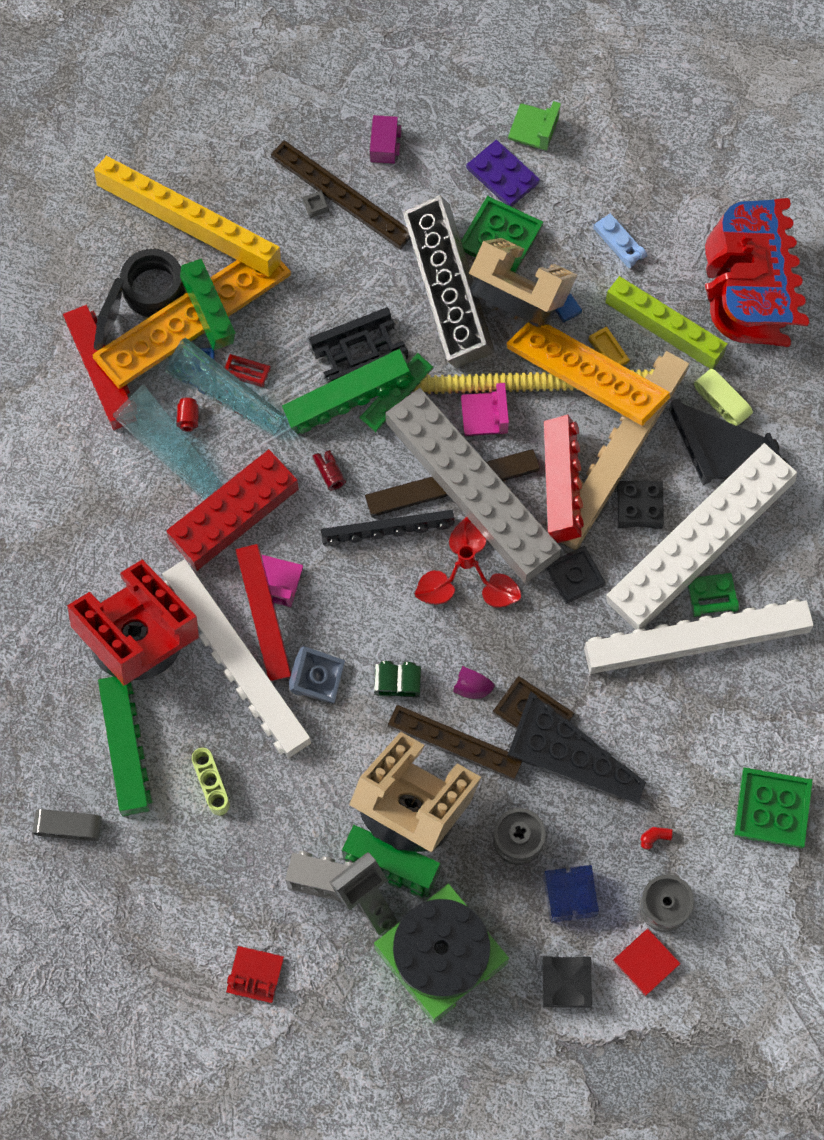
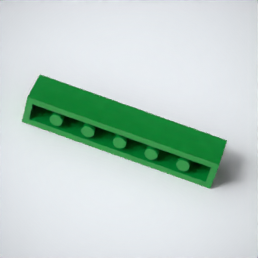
[282,349,414,434]
[98,676,153,817]

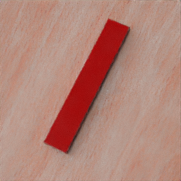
[235,544,291,681]

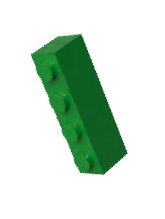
[180,258,236,351]

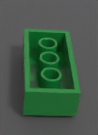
[342,824,440,898]

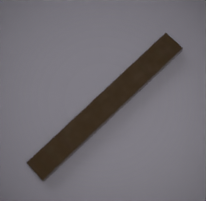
[271,140,411,250]
[365,449,540,517]

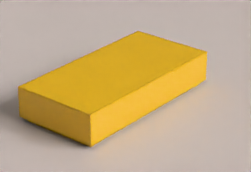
[588,326,630,366]

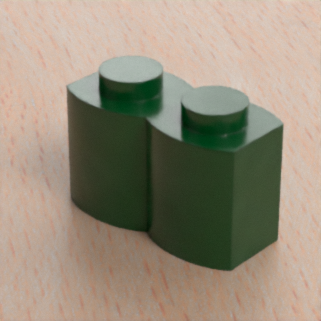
[374,661,421,697]

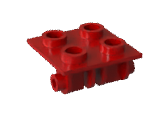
[226,946,284,1003]

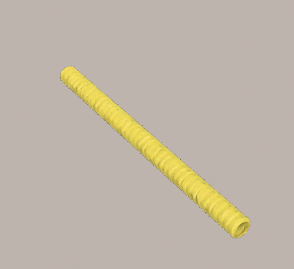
[412,369,654,394]

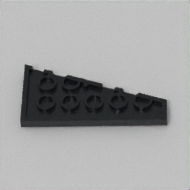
[507,691,646,805]

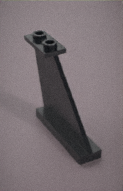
[669,398,787,485]

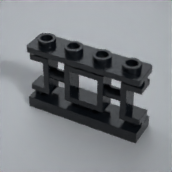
[308,307,408,383]

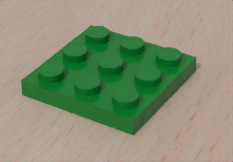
[461,196,543,273]
[733,767,813,849]

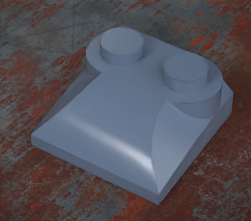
[289,646,345,704]

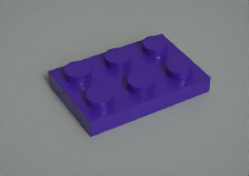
[466,139,540,207]

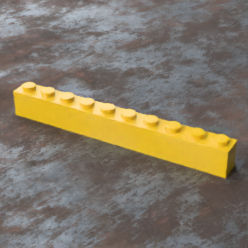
[94,156,281,277]

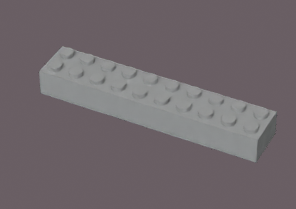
[386,388,561,584]

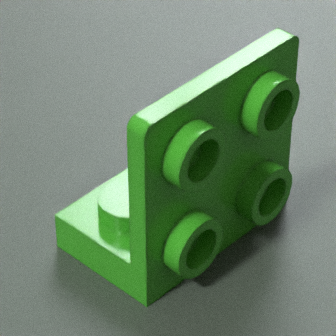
[508,101,561,151]

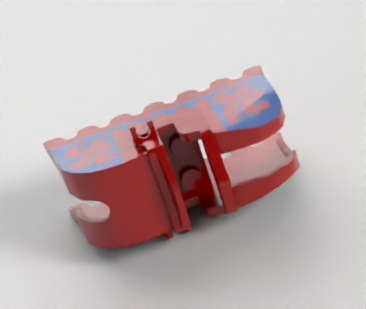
[705,198,809,347]

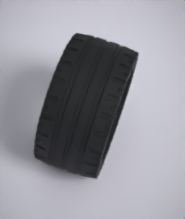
[120,248,185,317]

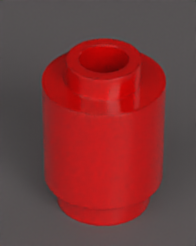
[176,398,199,432]

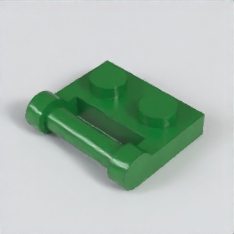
[687,573,739,617]

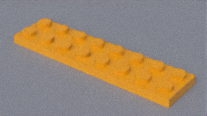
[506,322,670,426]

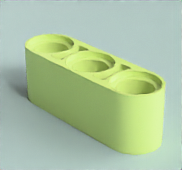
[694,369,753,426]
[192,748,230,815]

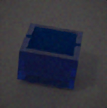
[543,865,599,923]

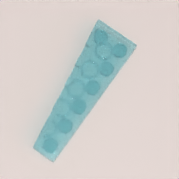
[164,337,287,435]
[113,385,223,500]

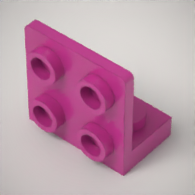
[461,383,509,436]
[262,555,303,607]

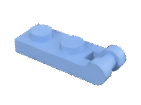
[593,213,647,268]

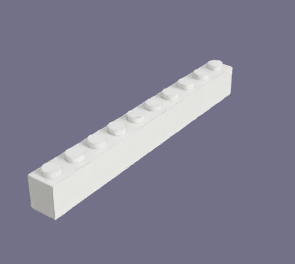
[162,559,311,759]
[584,599,814,674]

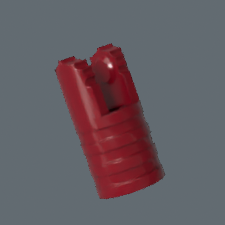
[312,450,346,491]

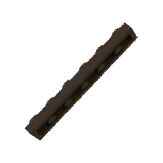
[388,705,522,781]

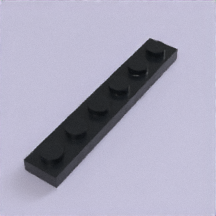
[321,509,454,546]

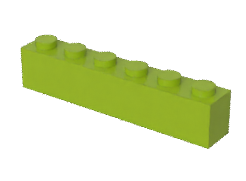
[605,276,728,369]

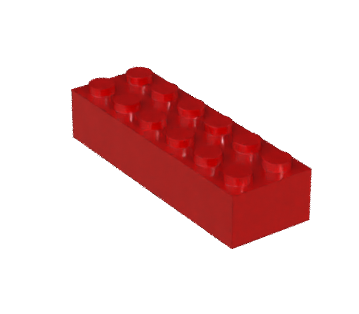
[166,449,299,571]

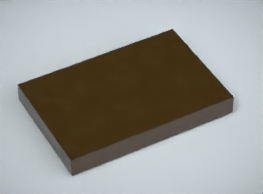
[492,676,575,730]

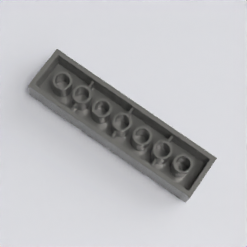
[403,195,495,369]

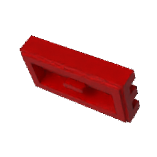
[223,354,271,388]

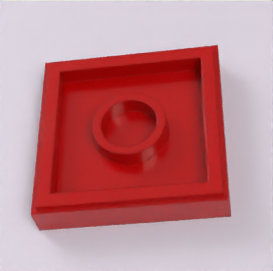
[613,928,681,997]

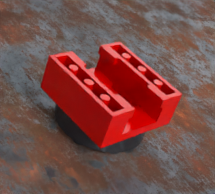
[67,559,199,685]

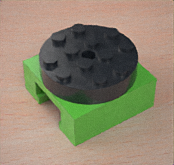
[374,883,509,1024]

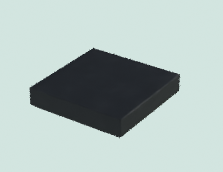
[546,546,606,604]

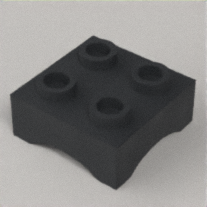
[617,481,664,529]
[542,956,592,1008]

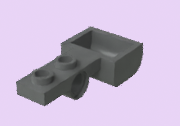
[329,852,397,935]

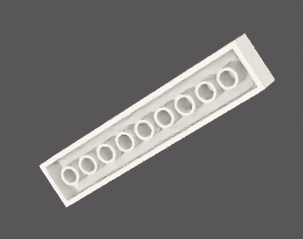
[606,443,797,630]

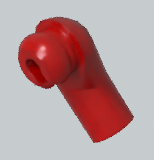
[640,827,673,850]

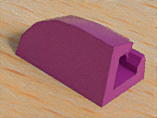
[453,666,495,699]

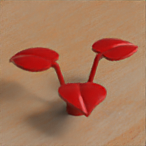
[414,517,521,608]

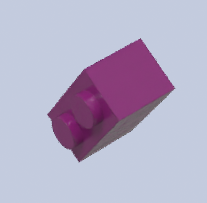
[369,115,402,164]

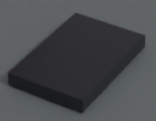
[93,278,124,350]

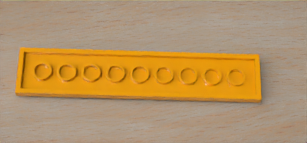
[93,260,291,389]

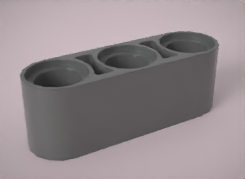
[32,809,102,841]

